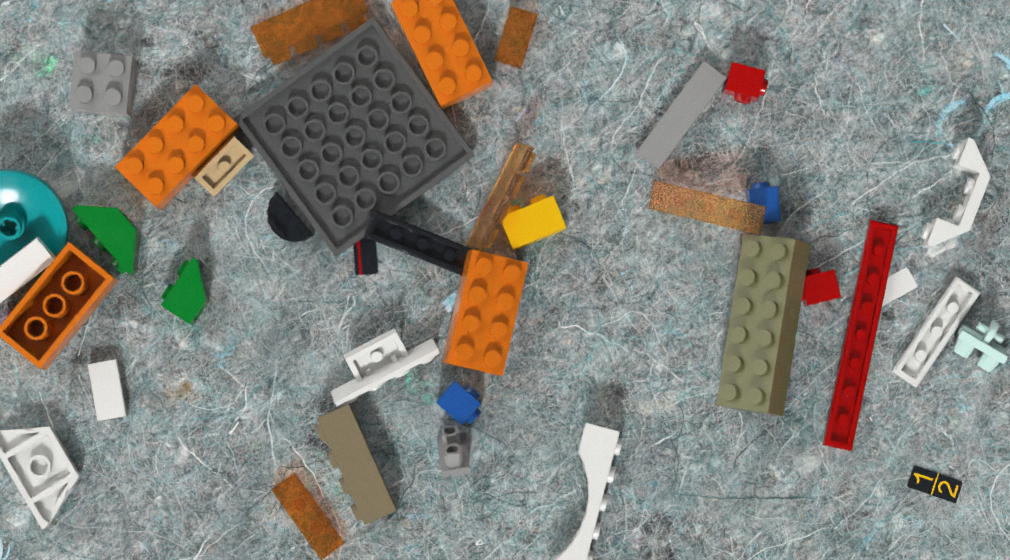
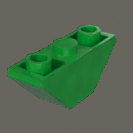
[72,205,140,276]

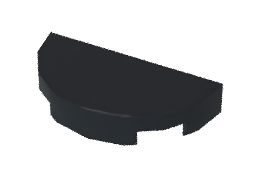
[267,192,314,243]

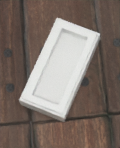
[88,359,127,421]

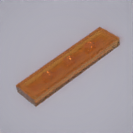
[648,181,767,235]

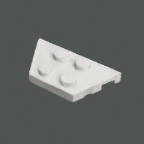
[0,426,80,529]

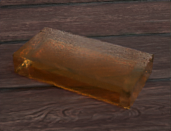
[494,6,538,70]

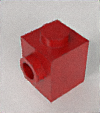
[723,62,769,105]
[802,267,841,307]

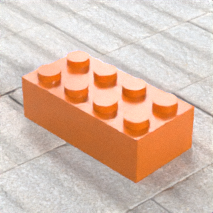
[391,0,493,110]
[115,84,241,210]
[0,242,119,370]
[442,249,529,376]

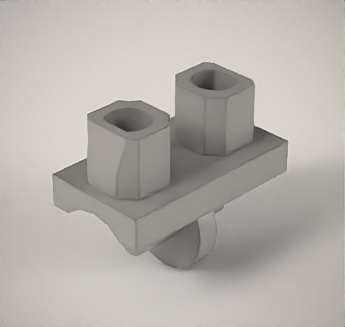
[437,425,471,478]

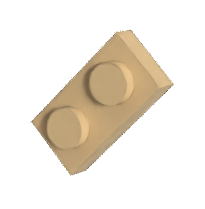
[192,134,254,196]

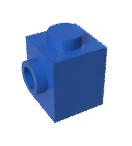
[436,381,481,425]

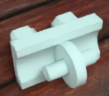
[954,321,1008,373]

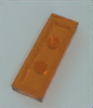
[271,473,345,560]

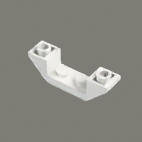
[921,137,990,249]

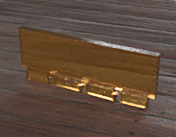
[251,0,369,66]
[465,143,537,251]

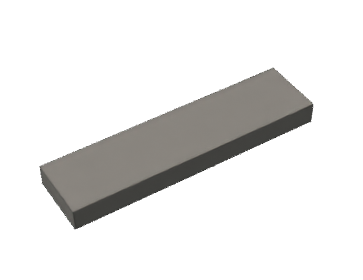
[636,61,727,170]

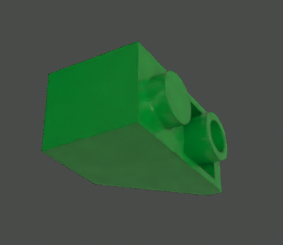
[161,257,209,326]

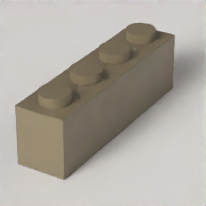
[315,404,398,525]

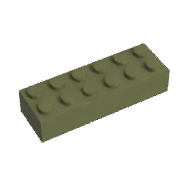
[716,234,811,416]

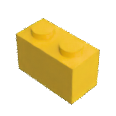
[500,194,566,251]

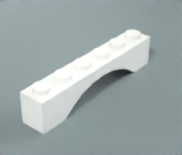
[553,423,623,560]

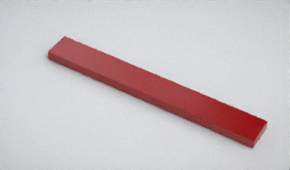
[822,220,899,451]

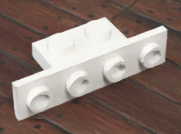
[331,328,440,407]

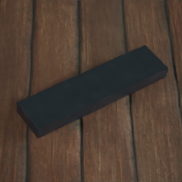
[363,210,472,276]

